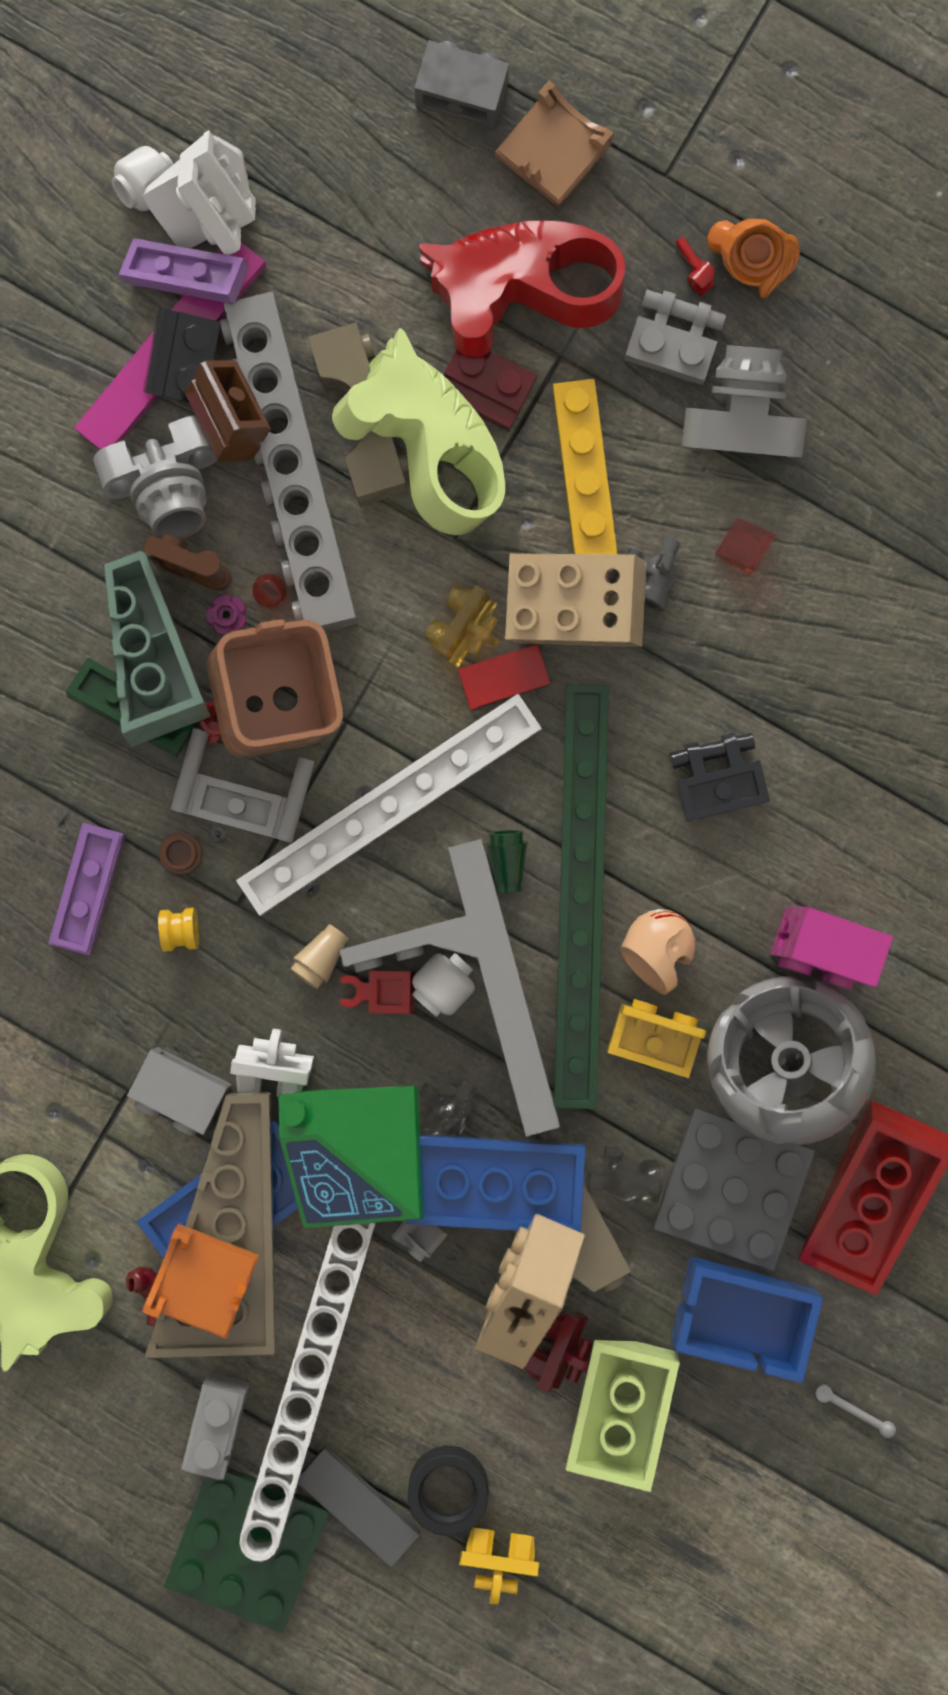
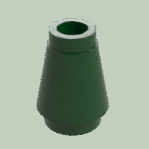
[486,830,528,893]

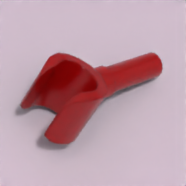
[676,237,715,296]

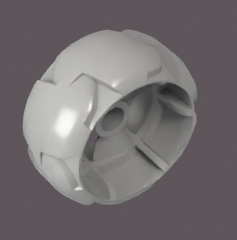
[707,977,876,1145]

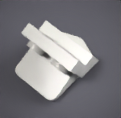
[144,130,256,255]

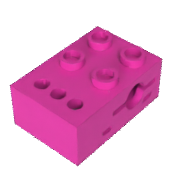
[770,907,893,990]

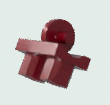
[523,1312,594,1393]

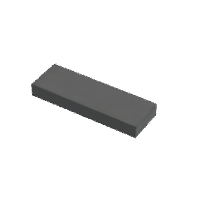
[298,1445,420,1567]

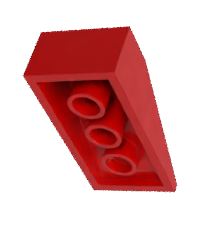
[798,1100,948,1296]

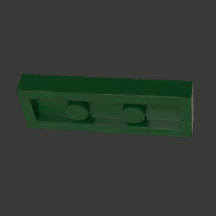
[66,658,199,758]

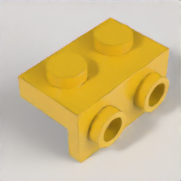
[606,999,707,1078]

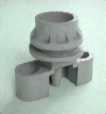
[681,345,808,457]
[93,415,217,539]

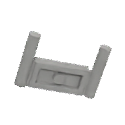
[170,728,315,843]

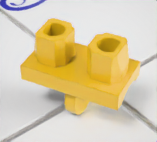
[459,1527,539,1605]

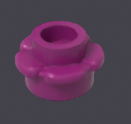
[205,595,247,636]

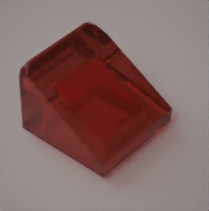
[715,518,776,576]

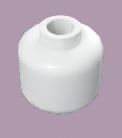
[112,146,174,211]
[412,953,475,1017]

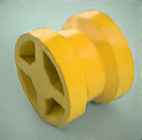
[158,907,199,952]

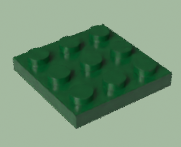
[164,1468,329,1633]

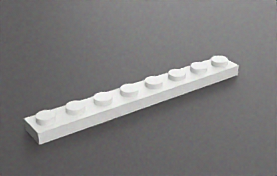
[236,694,542,916]

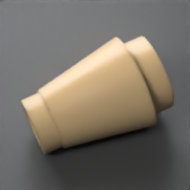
[290,924,349,989]

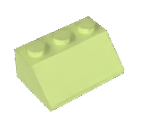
[565,1340,680,1492]

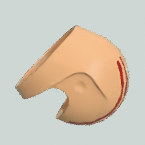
[620,909,696,995]

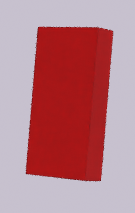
[458,644,550,711]

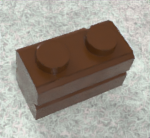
[185,360,271,462]

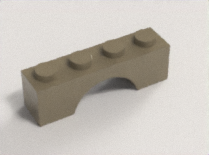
[308,322,409,507]

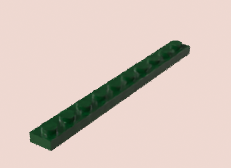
[554,684,609,1109]

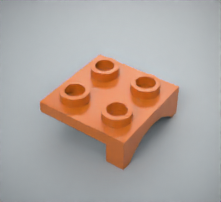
[142,1224,260,1339]

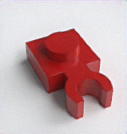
[340,970,414,1014]

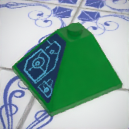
[278,1086,423,1228]

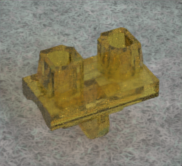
[424,585,499,668]

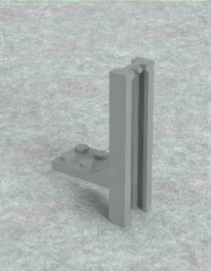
[339,839,560,1136]

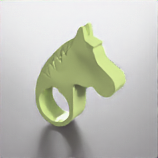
[332,328,505,535]
[0,1154,113,1372]

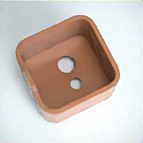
[207,619,343,757]

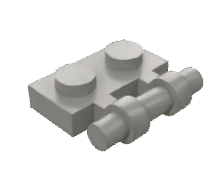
[624,289,726,385]

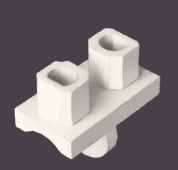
[230,1028,314,1097]

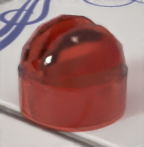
[252,574,287,609]

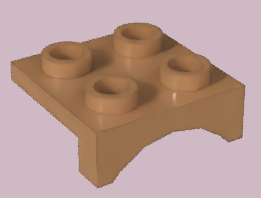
[495,80,614,208]

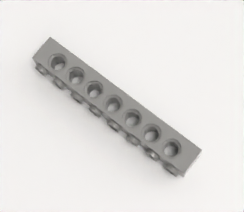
[220,291,358,632]

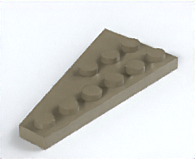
[144,1092,276,1358]

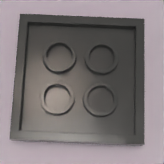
[652,1107,815,1271]

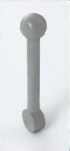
[815,1384,896,1438]

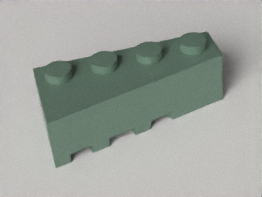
[104,550,211,747]

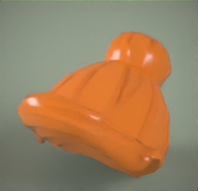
[707,219,800,299]

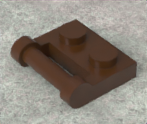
[142,534,232,591]

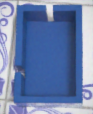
[670,1256,823,1383]

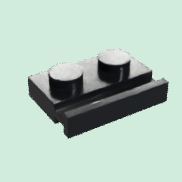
[143,307,220,403]

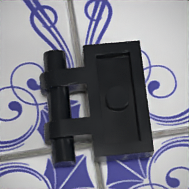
[669,733,770,822]

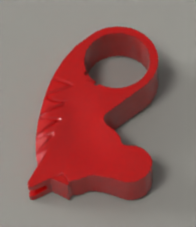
[419,221,625,357]

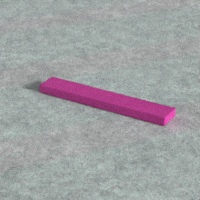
[74,242,266,450]

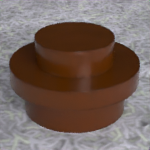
[159,832,202,875]

